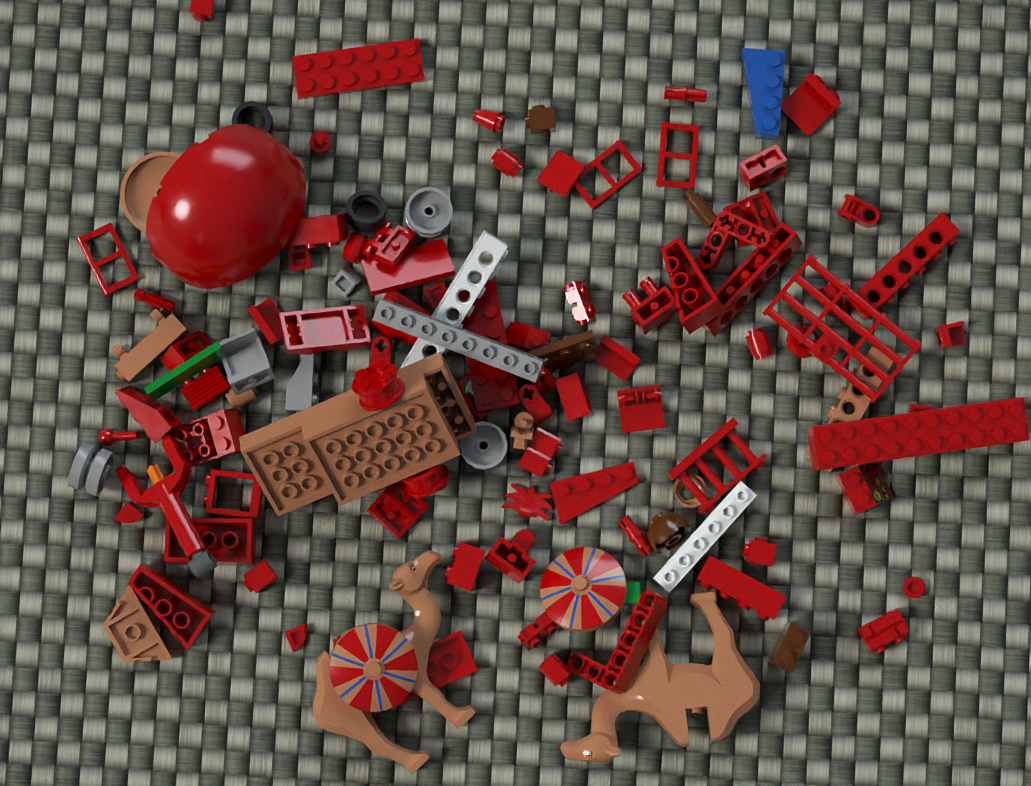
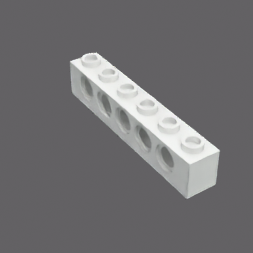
[652,481,757,593]

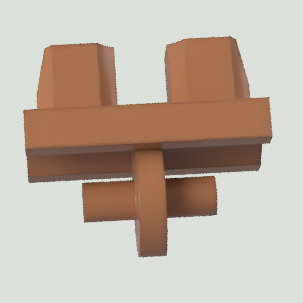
[510,412,535,450]

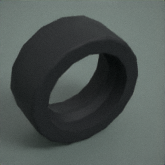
[231,101,274,134]
[346,190,387,233]

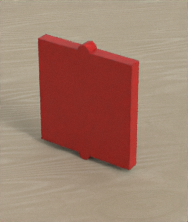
[537,150,586,198]

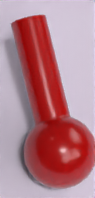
[99,429,139,446]

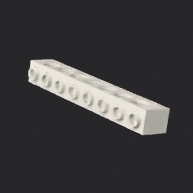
[399,230,508,369]

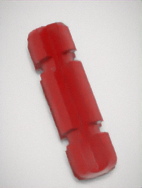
[133,288,175,313]

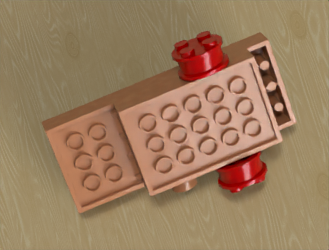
[239,352,477,516]

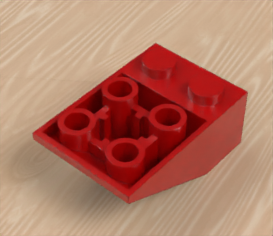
[173,408,246,468]

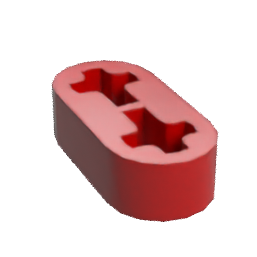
[532,365,556,393]

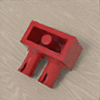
[622,277,679,335]

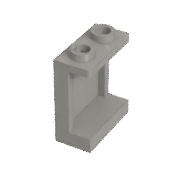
[219,328,275,395]

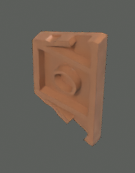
[103,586,173,663]

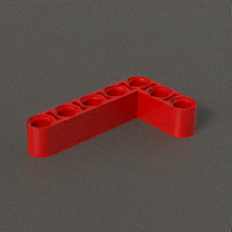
[567,590,667,694]

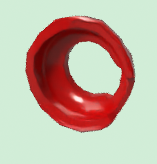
[786,324,820,358]

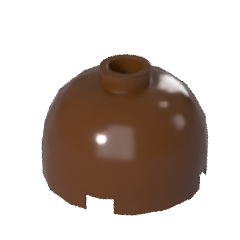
[647,513,692,554]

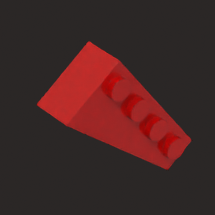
[661,237,726,334]
[128,563,216,650]

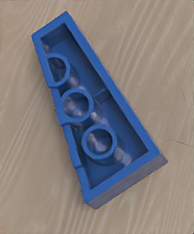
[741,48,786,141]

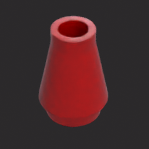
[472,109,506,133]

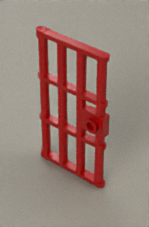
[762,254,922,404]

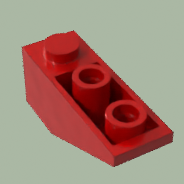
[115,386,182,443]

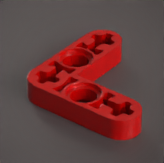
[697,211,774,271]

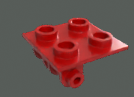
[617,385,665,433]

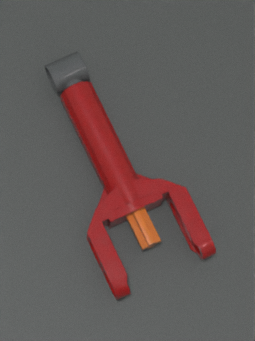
[115,434,218,578]

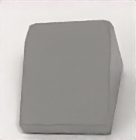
[330,265,363,298]

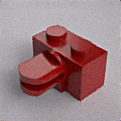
[484,529,536,584]

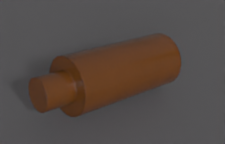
[684,188,717,228]

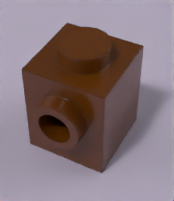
[525,105,556,135]

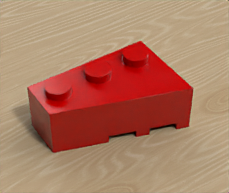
[284,213,350,251]

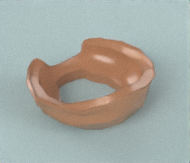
[673,473,708,508]

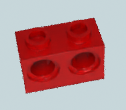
[739,144,787,192]

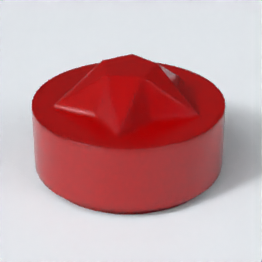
[310,131,332,154]

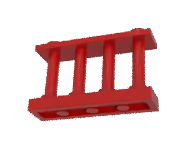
[666,417,767,514]

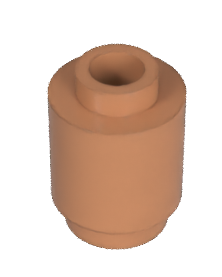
[225,387,259,408]

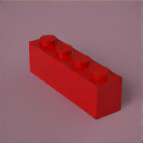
[696,555,787,621]

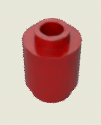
[491,147,524,178]
[342,231,368,265]
[745,327,772,360]

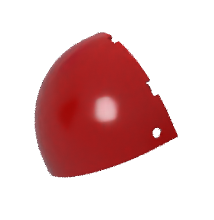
[146,124,306,289]

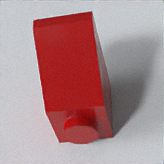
[506,321,551,351]
[161,330,212,371]

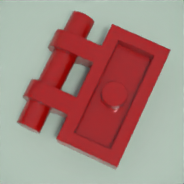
[363,221,416,267]

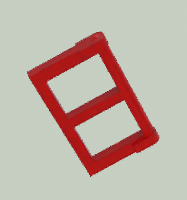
[656,122,699,190]
[574,139,642,209]
[76,222,140,296]

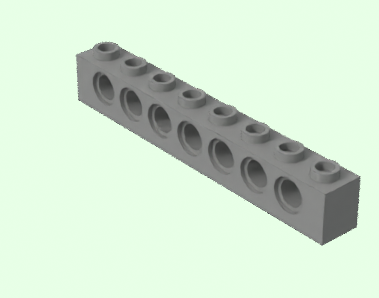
[372,299,546,382]

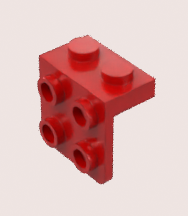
[781,73,841,136]

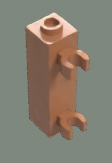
[111,309,189,383]

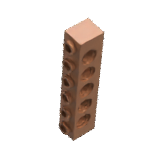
[805,347,893,473]

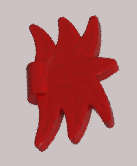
[501,484,552,521]

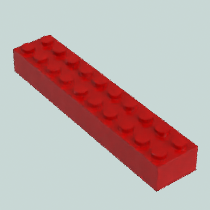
[807,397,1030,470]

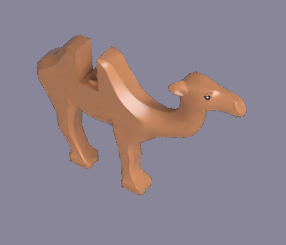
[312,550,476,774]
[560,592,760,764]

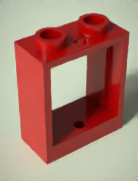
[203,469,263,519]

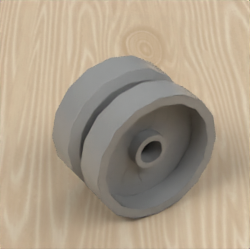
[404,187,453,239]
[460,421,508,471]
[68,442,115,497]

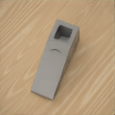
[285,352,319,412]

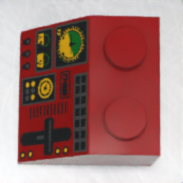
[835,462,893,515]

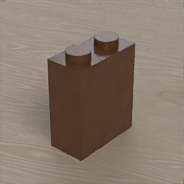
[768,623,811,673]

